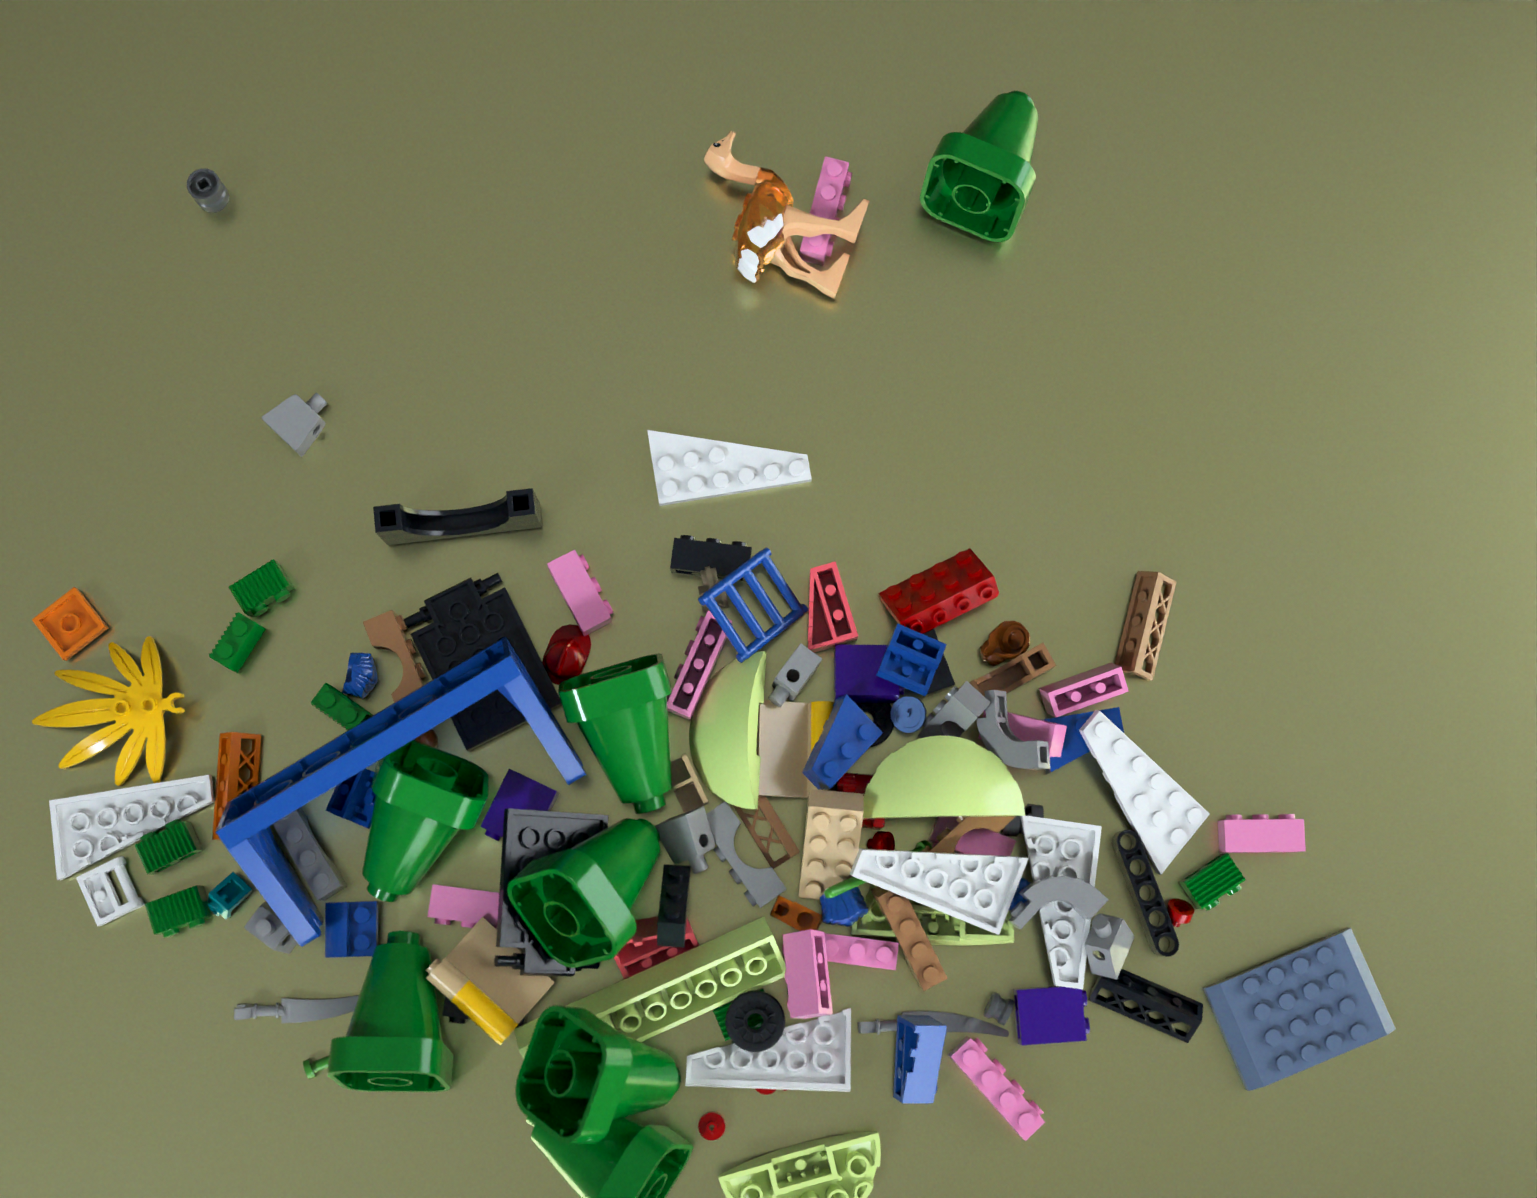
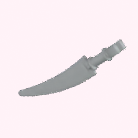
[234,995,359,1023]
[857,1011,1009,1037]

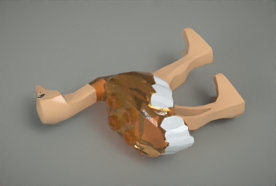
[704,131,870,299]

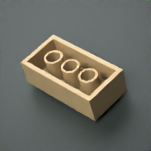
[799,789,864,899]

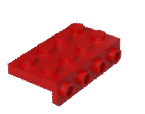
[878,548,999,634]

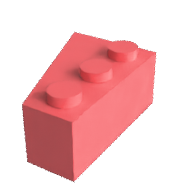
[807,561,858,653]
[614,916,699,979]

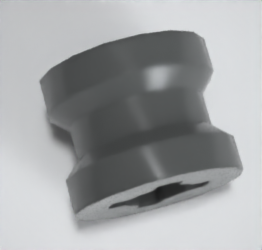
[983,992,1015,1026]

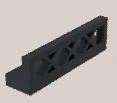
[1088,968,1203,1043]

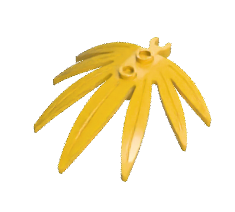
[32,636,185,786]

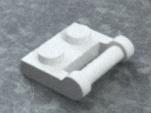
[76,856,145,926]

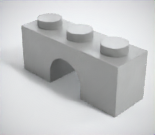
[918,681,991,738]

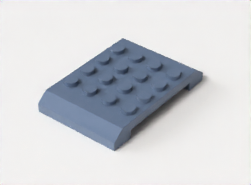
[1203,928,1396,1091]

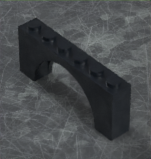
[373,488,542,545]

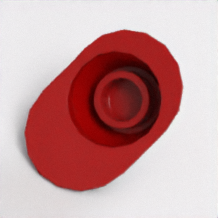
[542,624,591,685]

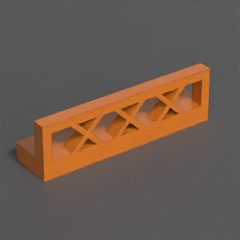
[212,732,261,840]

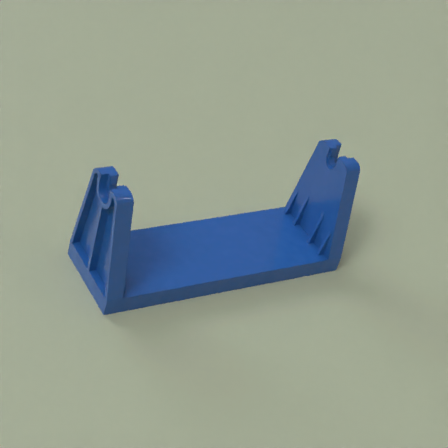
[216,636,586,947]

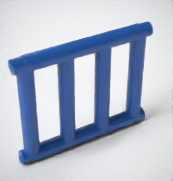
[698,547,808,663]

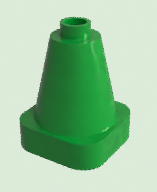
[920,91,1039,242]
[558,653,672,814]
[362,740,489,902]
[507,818,660,968]
[327,931,454,1092]
[515,1005,681,1144]
[526,1117,693,1198]

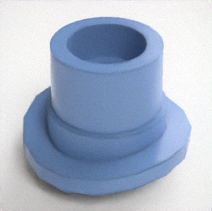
[890,696,926,733]

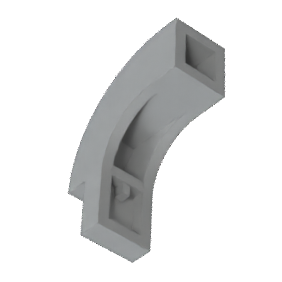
[977,690,1050,769]
[1008,876,1108,929]

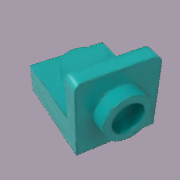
[208,872,252,919]

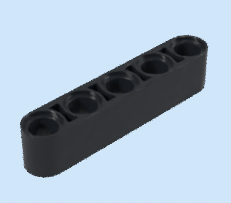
[1112,830,1179,957]

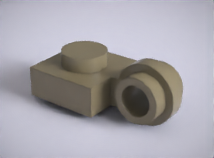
[698,566,728,611]

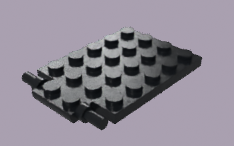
[404,573,562,751]
[494,808,608,977]

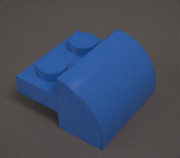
[876,624,947,696]
[325,768,376,829]
[325,901,378,958]

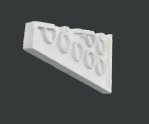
[647,430,812,506]
[1079,710,1210,875]
[49,775,215,881]
[1020,815,1102,989]
[849,849,1029,935]
[686,1008,851,1092]

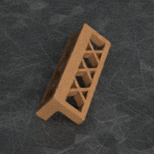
[1115,571,1176,680]
[733,796,800,869]

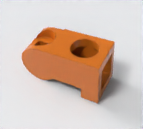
[769,896,822,931]

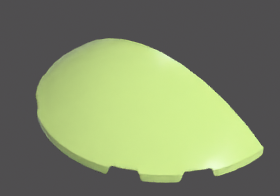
[689,651,767,810]
[863,735,1025,819]
[851,884,1014,946]
[718,1131,881,1198]

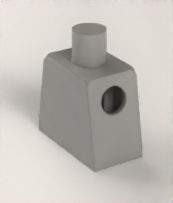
[261,392,328,457]
[768,643,822,707]
[655,806,715,874]
[244,901,297,954]
[1085,913,1135,980]

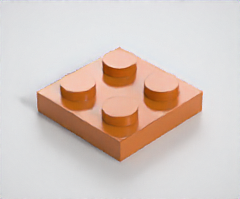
[32,587,109,661]

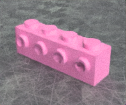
[800,156,852,266]
[667,611,733,721]
[948,1036,1045,1141]

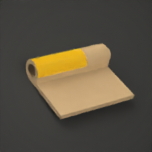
[757,700,836,798]
[426,917,555,1045]

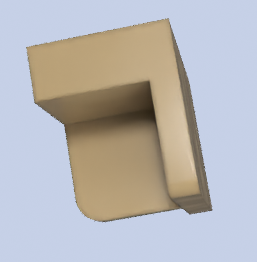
[671,753,709,813]

